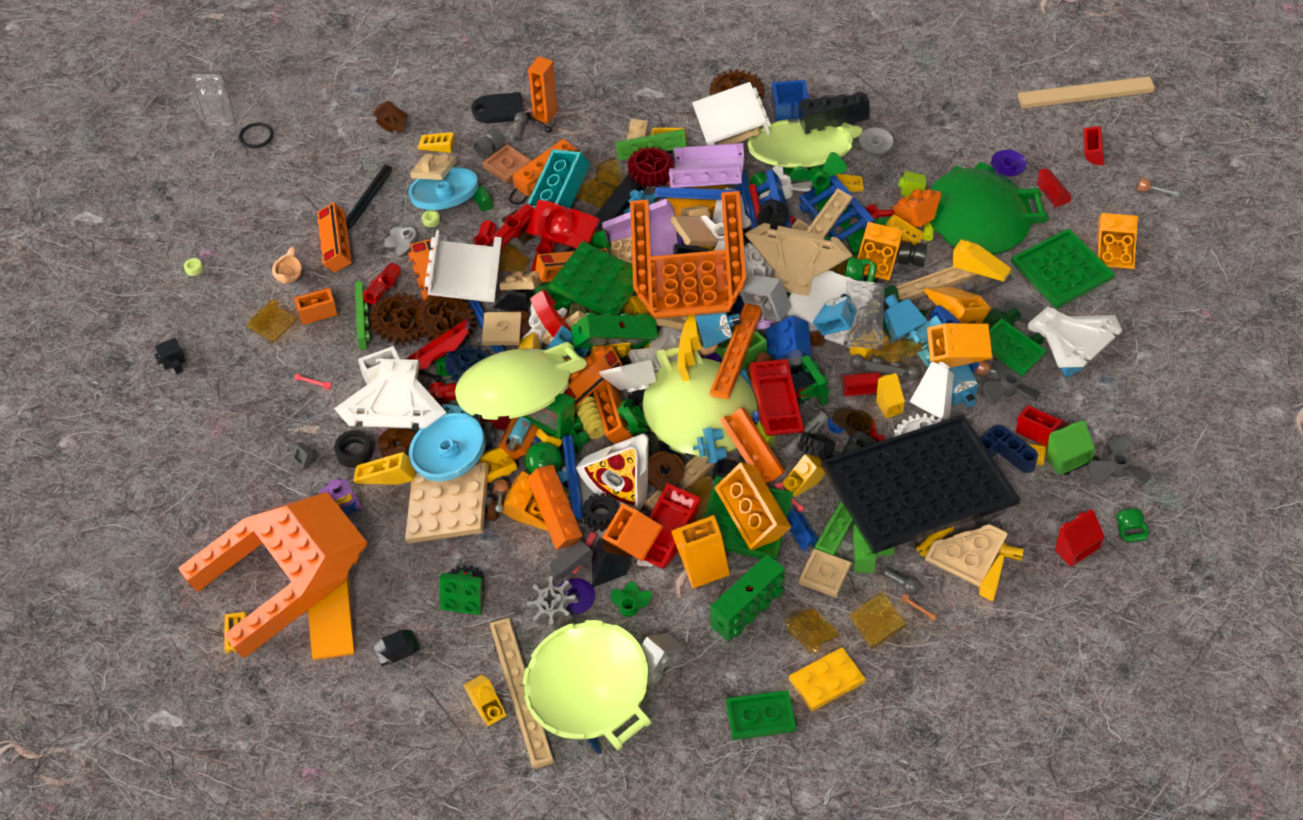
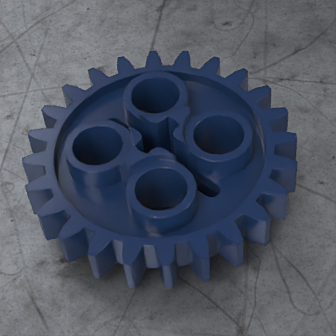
[445,344,494,385]

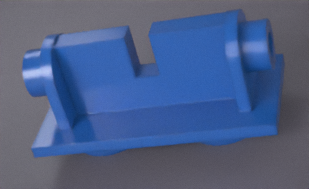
[787,509,819,552]

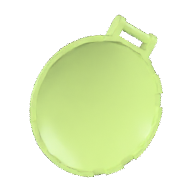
[748,118,862,169]
[455,342,586,420]
[643,347,758,458]
[523,620,651,751]

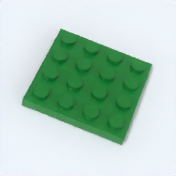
[1011,228,1115,309]
[549,241,635,315]
[704,476,793,561]

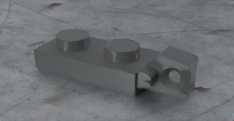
[964,274,1012,295]

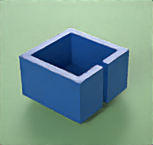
[771,80,809,121]
[765,315,812,360]

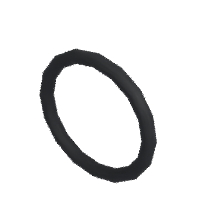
[239,122,274,148]

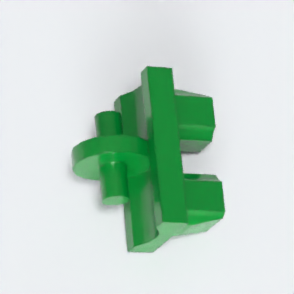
[561,417,590,453]

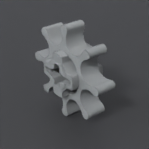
[526,576,579,628]

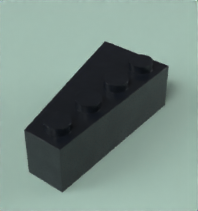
[798,92,870,134]

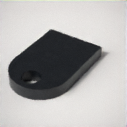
[471,92,523,124]

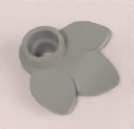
[383,226,417,257]

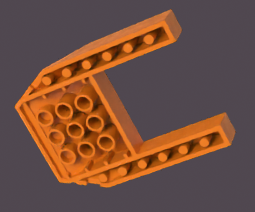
[630,191,746,319]
[178,492,368,659]

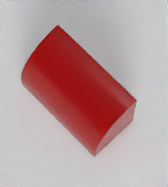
[1083,126,1105,165]
[1037,169,1071,208]
[840,372,882,397]

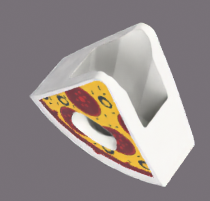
[576,434,648,511]

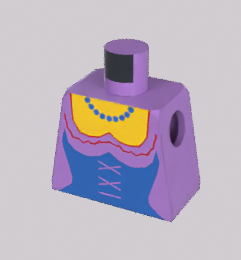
[320,479,362,515]

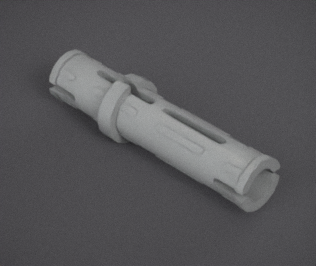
[782,411,828,458]

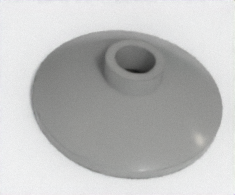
[859,127,893,154]

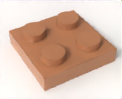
[482,144,531,184]

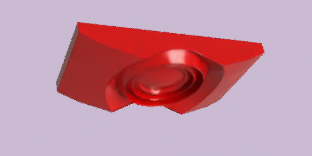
[525,200,600,249]
[405,319,470,370]
[750,359,804,436]
[644,483,702,570]

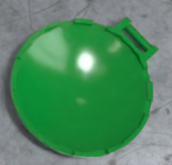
[930,168,1049,255]

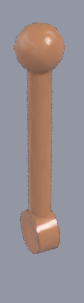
[901,594,938,621]

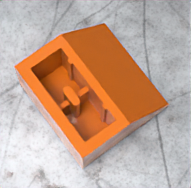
[892,189,941,227]
[293,287,337,325]
[602,503,663,562]

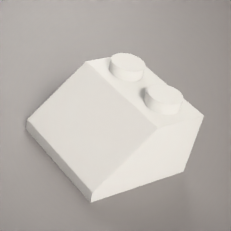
[599,360,656,392]

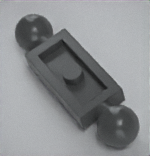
[850,354,921,380]

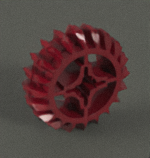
[627,146,675,188]

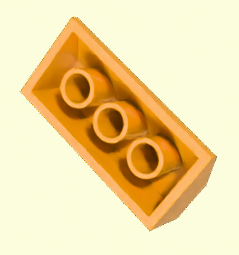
[714,462,791,550]

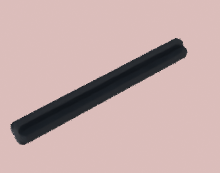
[346,164,392,229]

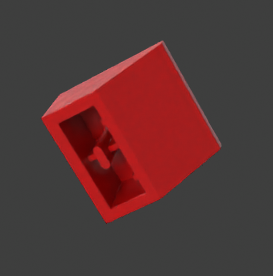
[1016,405,1070,447]
[1055,509,1105,567]

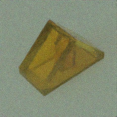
[595,157,620,190]
[498,244,529,274]

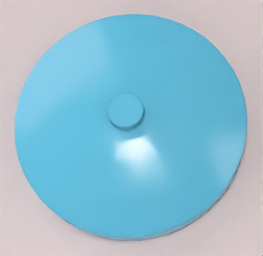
[408,167,479,210]
[409,413,486,482]

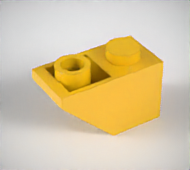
[876,373,905,419]
[782,454,825,497]
[463,675,507,726]

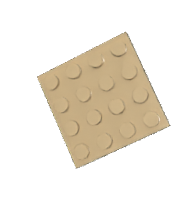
[405,462,489,544]

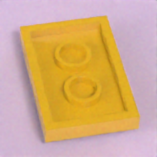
[789,647,866,712]

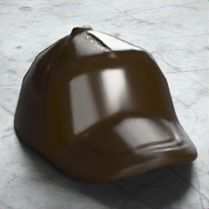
[832,409,873,436]

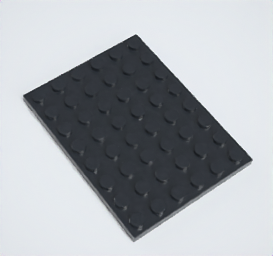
[821,414,1020,554]

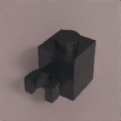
[154,338,186,375]

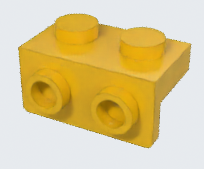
[476,447,517,483]

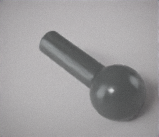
[514,112,528,141]
[884,569,920,595]

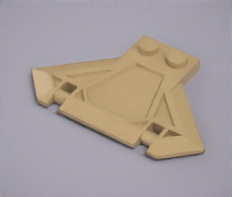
[744,223,853,296]

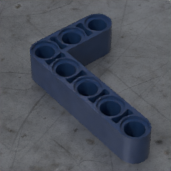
[980,425,1038,473]

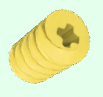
[574,396,605,439]

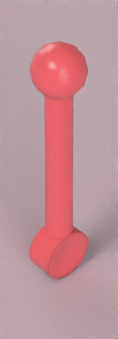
[294,374,331,390]
[776,483,804,512]

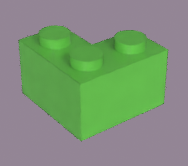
[852,525,895,573]

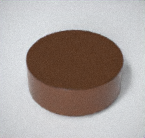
[487,501,500,522]

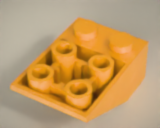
[1097,213,1138,269]
[858,222,903,281]
[923,286,991,324]
[927,323,993,368]
[502,471,571,531]
[671,515,730,589]

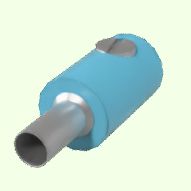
[507,417,531,451]

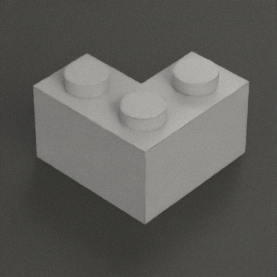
[740,274,791,322]
[641,633,686,685]

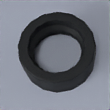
[334,430,373,468]

